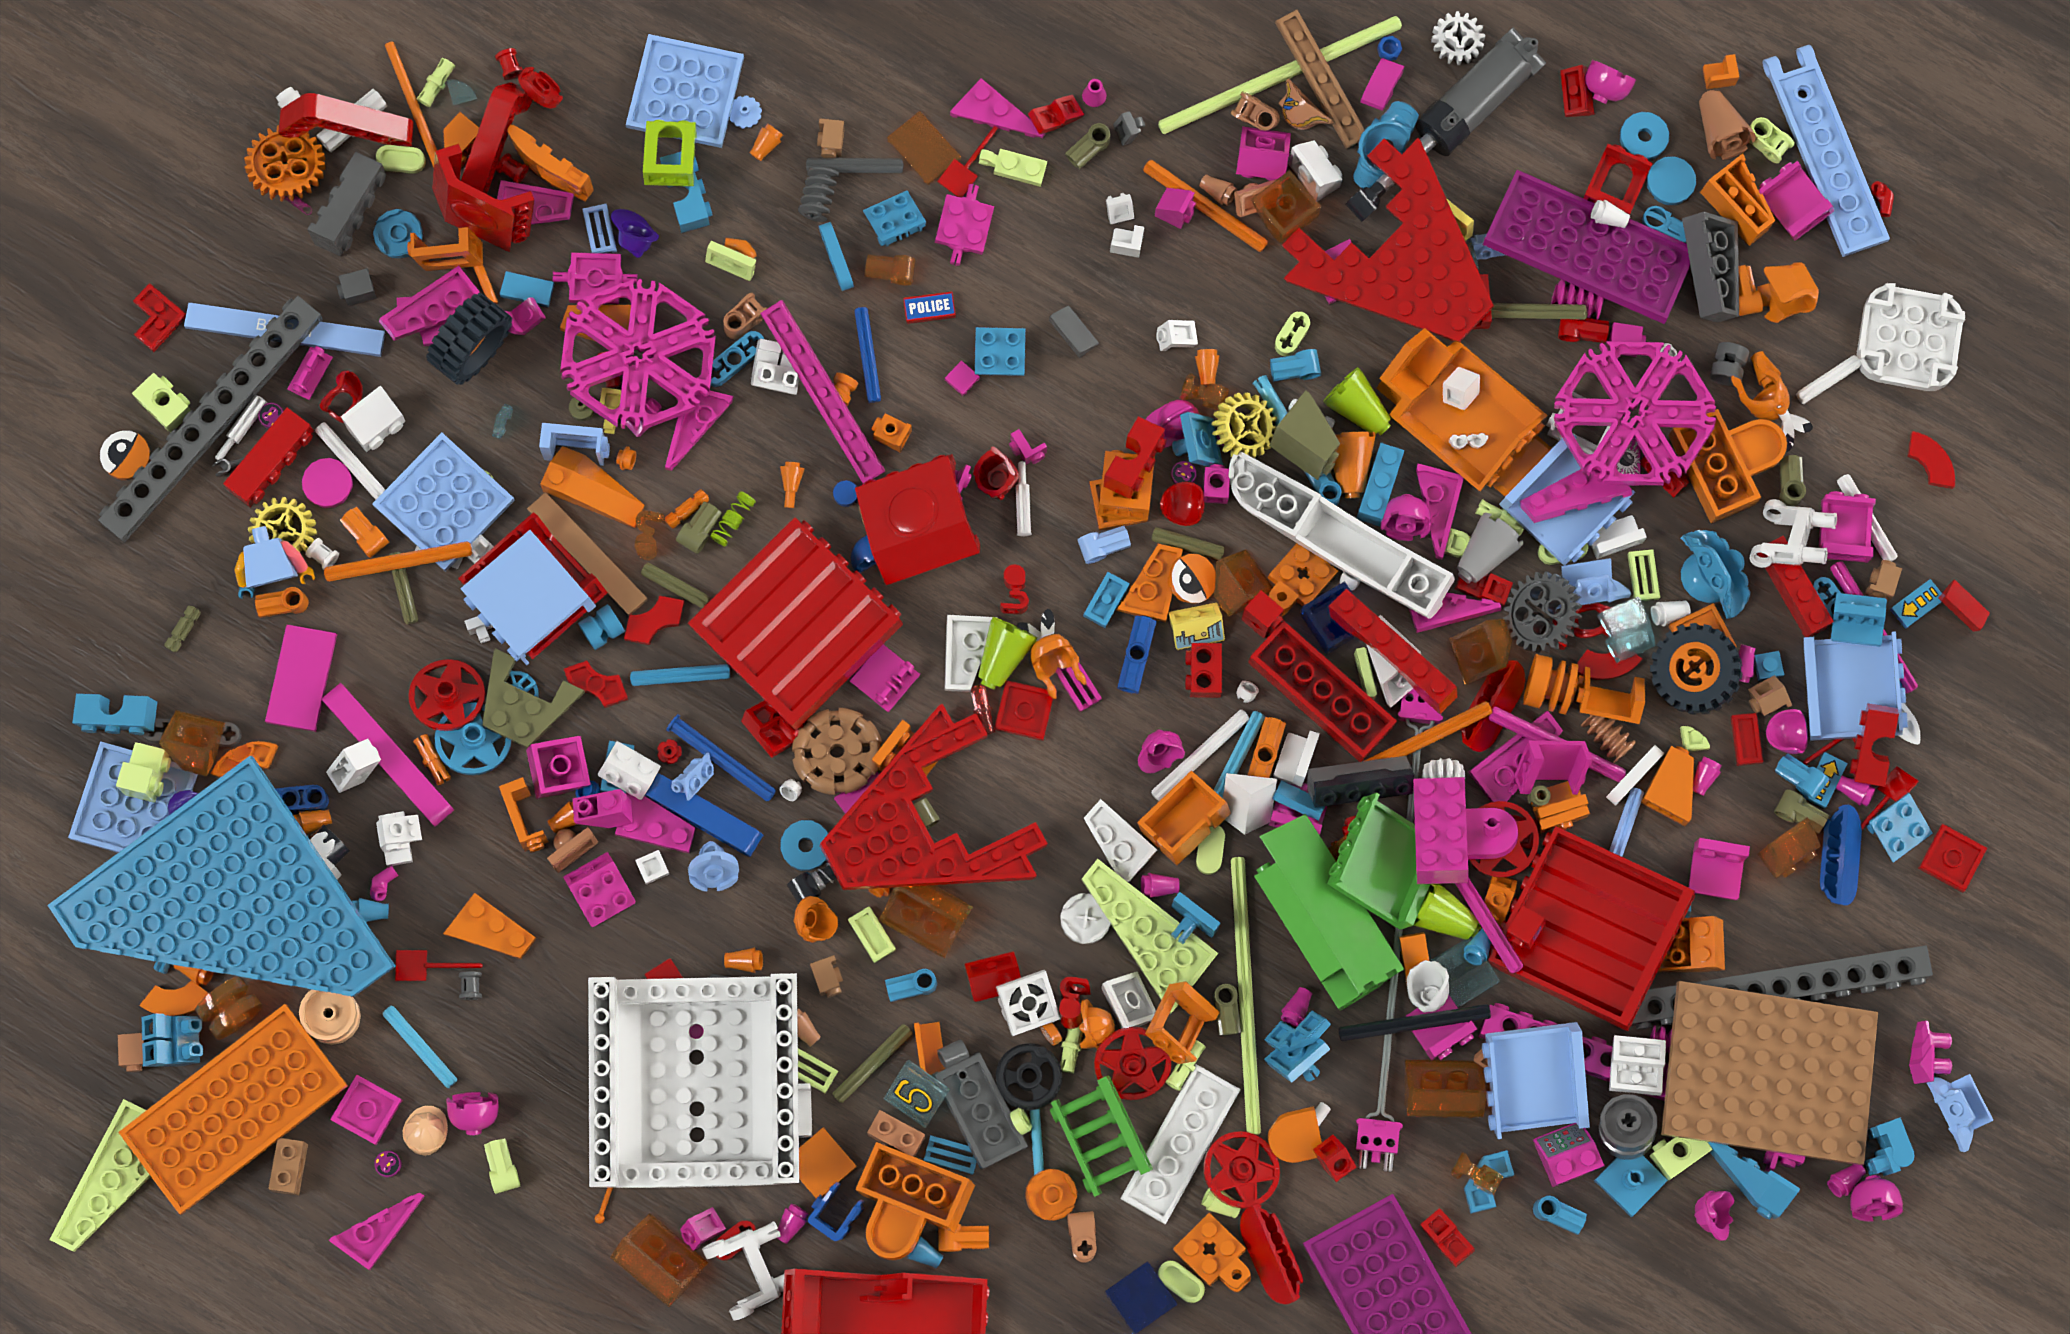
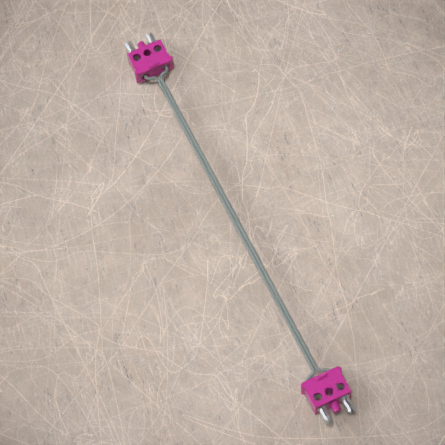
[1356,688,1443,1172]

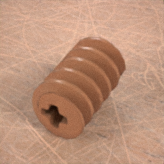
[1580,715,1636,764]

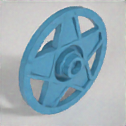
[435,703,511,775]

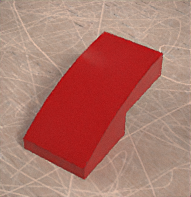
[1028,95,1084,135]
[1454,573,1513,606]
[1420,1208,1475,1268]

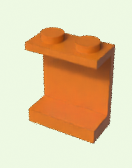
[1576,667,1645,724]

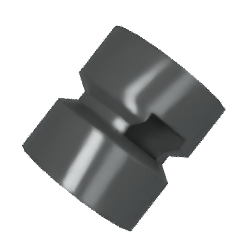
[1709,342,1749,387]

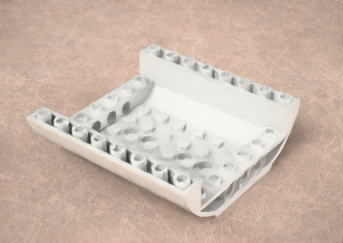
[588,973,799,1188]

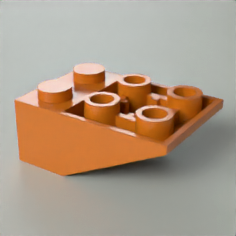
[1658,916,1725,972]

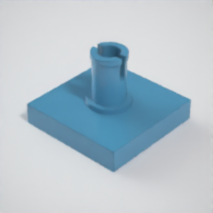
[1172,412,1223,467]
[1171,892,1220,944]
[1265,1038,1330,1083]
[1594,1156,1668,1217]

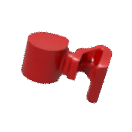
[1000,564,1029,615]
[1059,977,1091,1029]

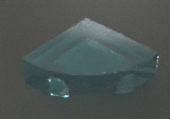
[446,79,477,105]
[492,404,513,439]

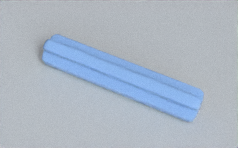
[1609,788,1644,857]

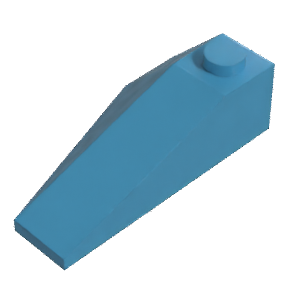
[1707,1142,1800,1220]

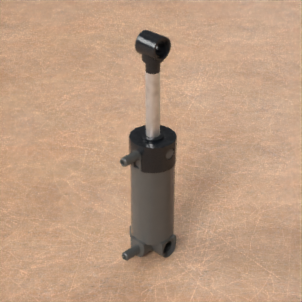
[1345,27,1546,222]

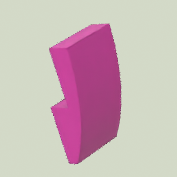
[1361,58,1404,111]

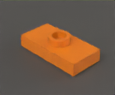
[1537,805,1590,834]

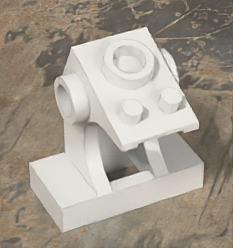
[376,811,422,867]

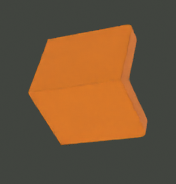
[1703,54,1739,89]

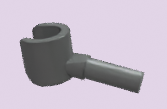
[212,457,245,477]

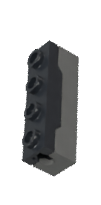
[1307,755,1414,808]

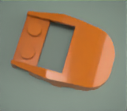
[507,125,594,202]

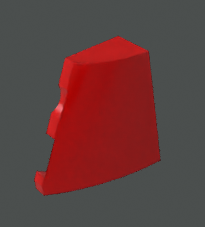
[741,700,808,758]

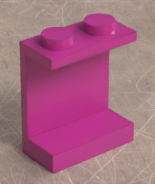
[1758,161,1834,241]
[1514,740,1593,795]

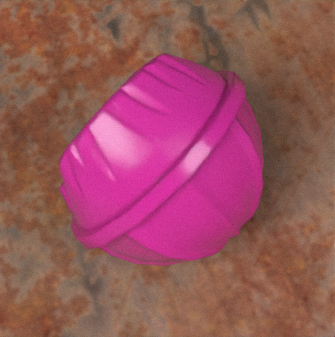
[1138,729,1185,773]
[1694,1191,1734,1241]

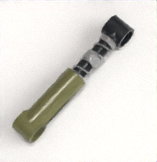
[787,798,940,904]

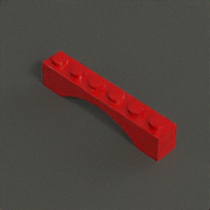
[1329,589,1458,714]

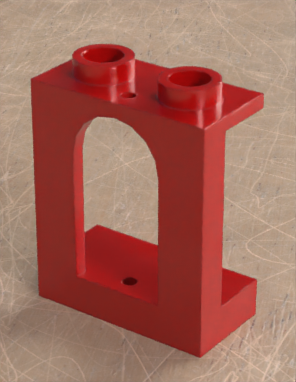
[1583,144,1653,215]

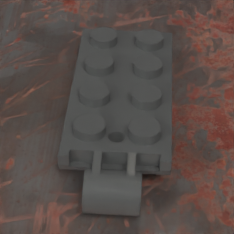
[932,1039,1028,1170]

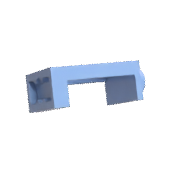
[539,423,610,466]

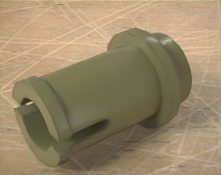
[1527,786,1551,807]

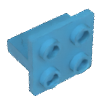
[1831,593,1887,647]

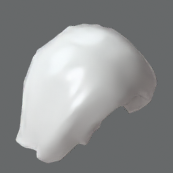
[1407,960,1449,1013]

